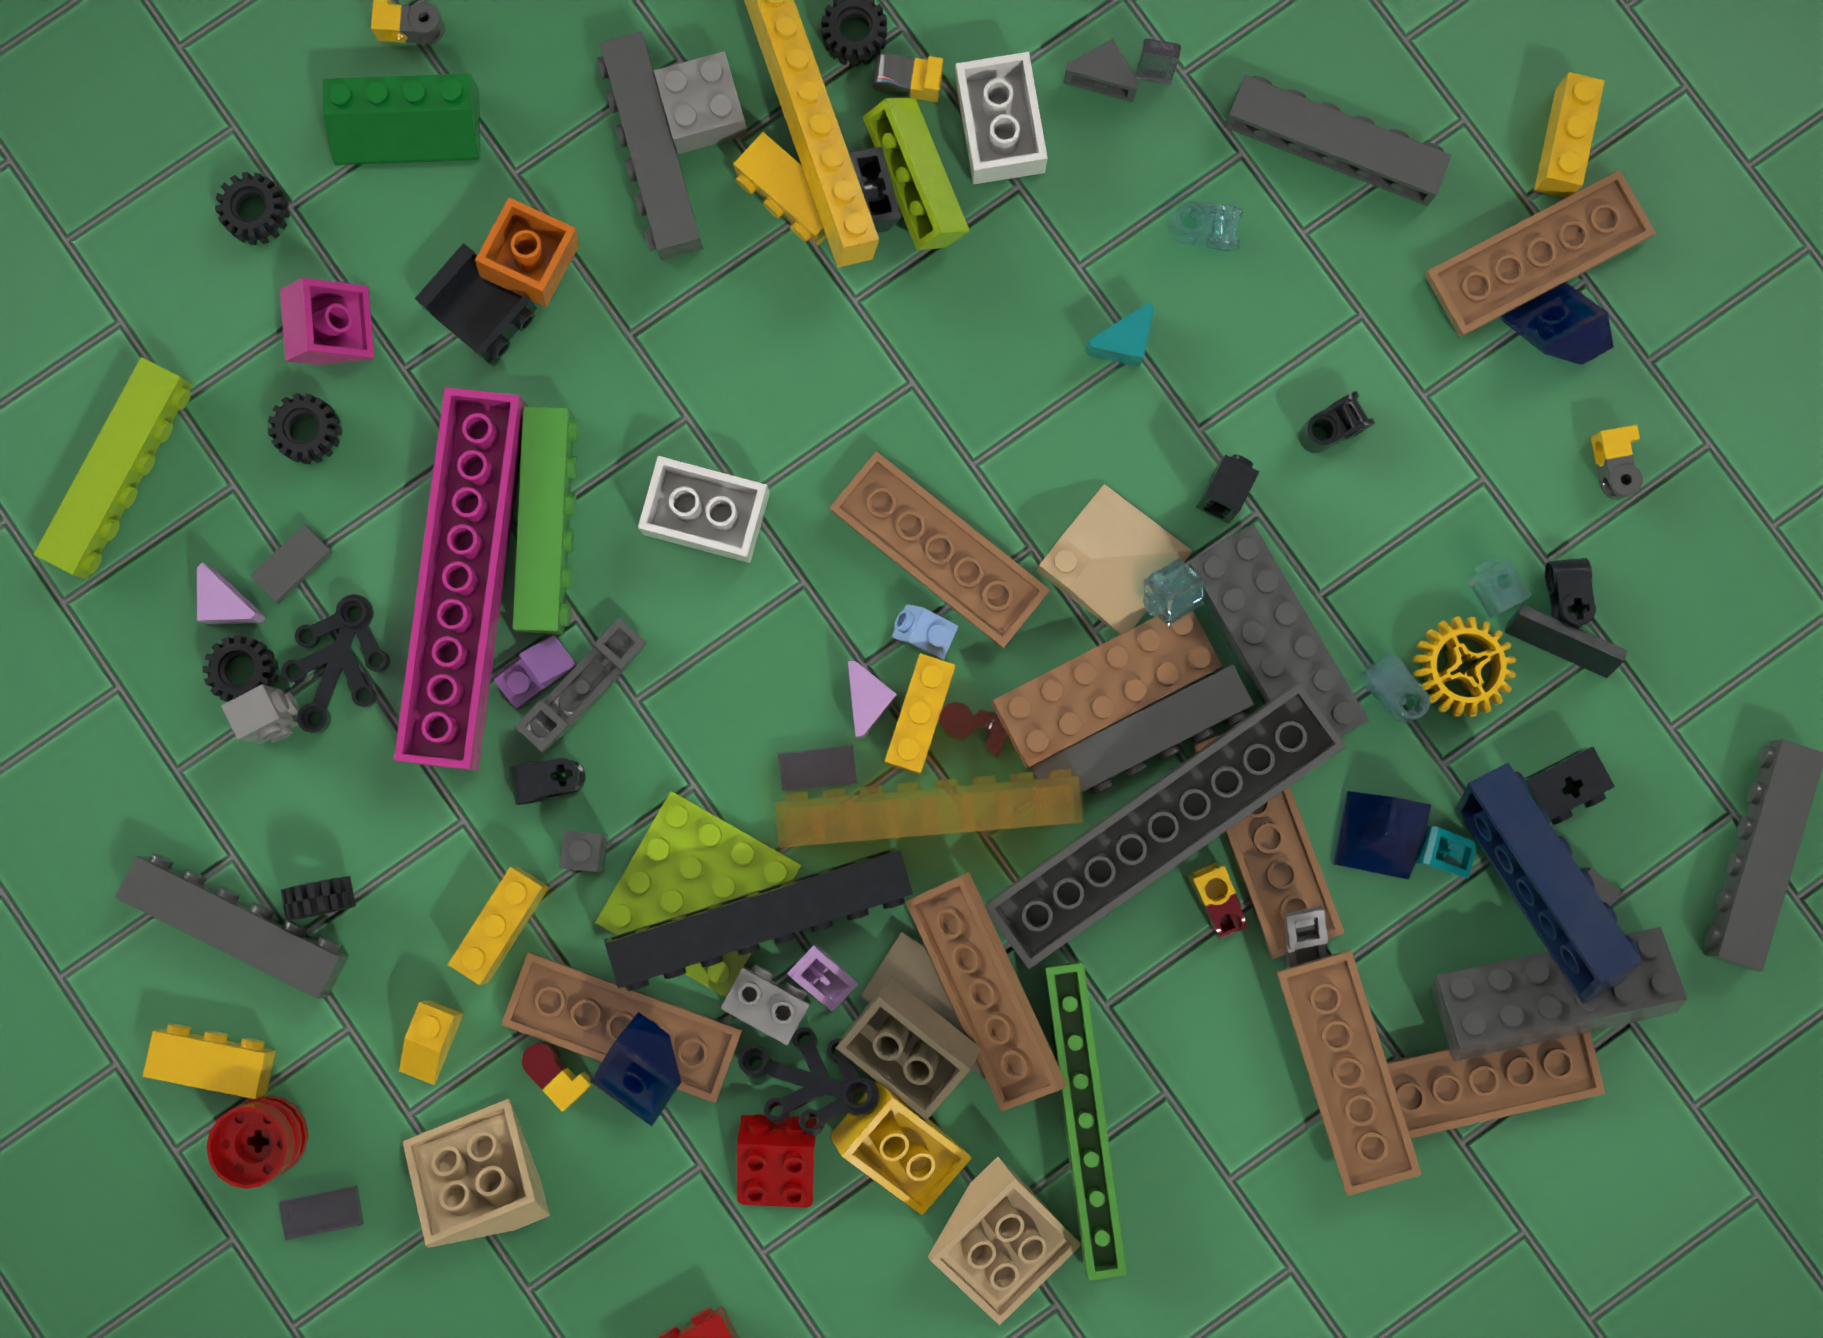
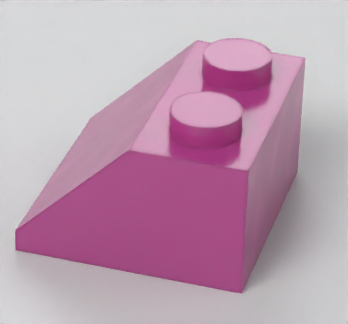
[280,277,374,365]

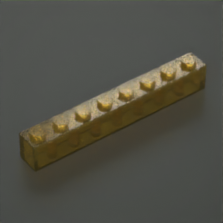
[775,769,1085,848]

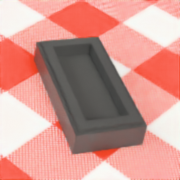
[250,524,333,603]

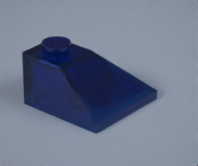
[1502,282,1614,365]
[1333,791,1431,880]
[590,1012,682,1127]

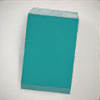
[1085,302,1154,367]
[1411,826,1478,879]

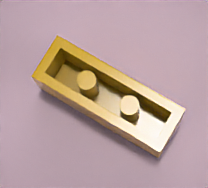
[1534,72,1605,198]
[733,132,827,246]
[885,653,956,775]
[447,867,549,985]
[142,1023,276,1099]

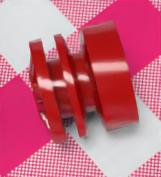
[206,1095,309,1189]

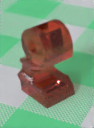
[940,702,1007,760]

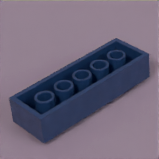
[1455,763,1642,1004]

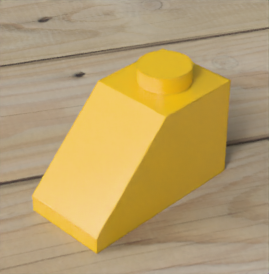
[399,999,464,1085]

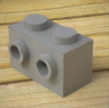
[221,684,300,744]
[720,964,811,1045]

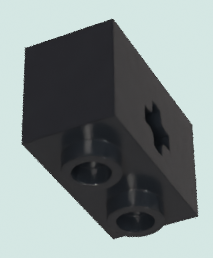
[848,147,901,233]
[1196,454,1260,524]
[1525,746,1615,825]

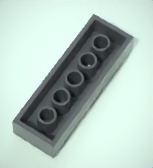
[1183,524,1369,737]
[1430,927,1688,1061]

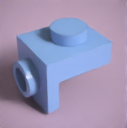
[892,604,959,660]

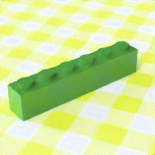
[513,407,580,635]

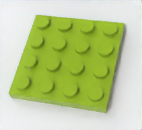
[595,791,802,998]

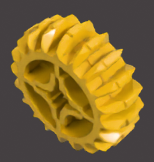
[1413,616,1516,718]

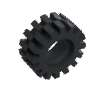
[821,0,887,67]
[215,172,290,245]
[268,393,342,464]
[203,636,279,702]
[281,876,356,921]

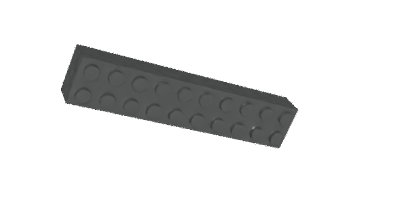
[985,681,1346,970]

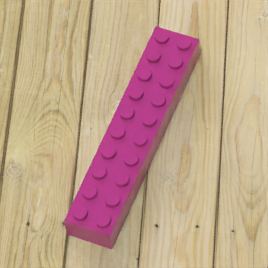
[394,387,527,771]

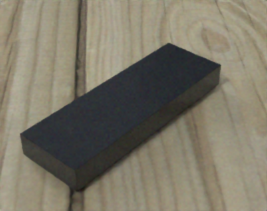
[1504,604,1627,678]

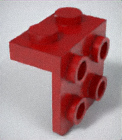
[737,1114,817,1208]

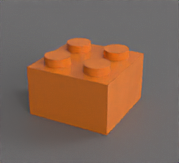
[475,197,579,308]

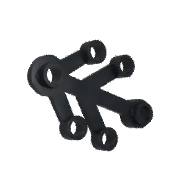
[281,594,390,734]
[738,1027,880,1136]

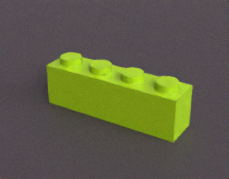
[862,98,970,250]

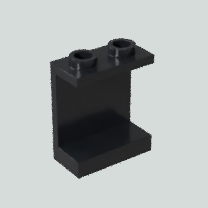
[415,243,537,363]

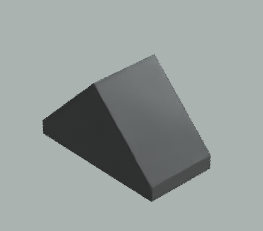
[1063,39,1139,102]

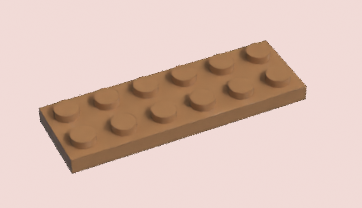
[1424,170,1656,338]
[829,451,1050,649]
[991,601,1222,769]
[1192,735,1345,959]
[905,872,1067,1112]
[1276,949,1422,1196]
[501,952,743,1103]
[1387,1032,1606,1138]

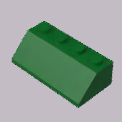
[323,74,481,165]

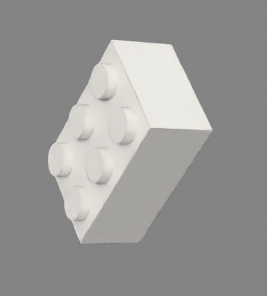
[955,52,1048,184]
[638,456,770,563]

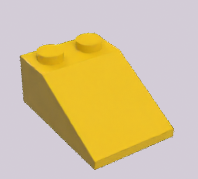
[829,1081,972,1215]

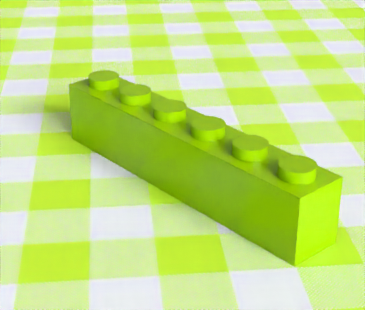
[33,357,192,580]

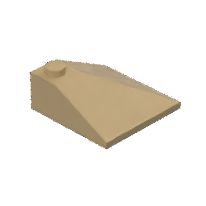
[1037,484,1193,635]
[402,1099,550,1248]
[928,1157,1081,1326]

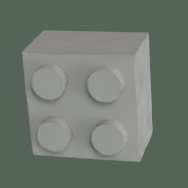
[654,51,748,154]

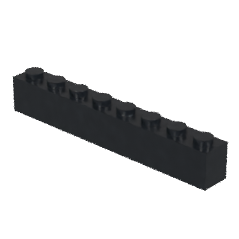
[604,848,913,991]

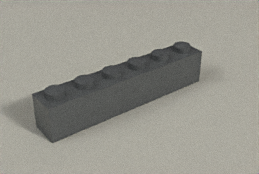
[597,31,703,261]
[1224,75,1452,206]
[1029,665,1254,811]
[1704,739,1823,971]
[115,853,349,999]

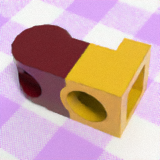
[1187,862,1248,940]
[522,1042,595,1112]

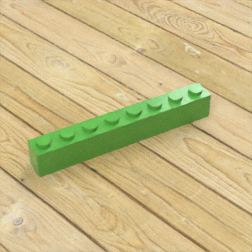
[1043,961,1127,1281]

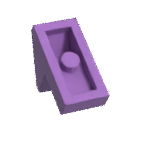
[494,635,577,710]

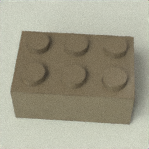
[836,977,982,1120]

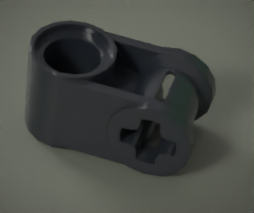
[1299,391,1375,453]
[1545,558,1596,629]
[509,758,586,805]

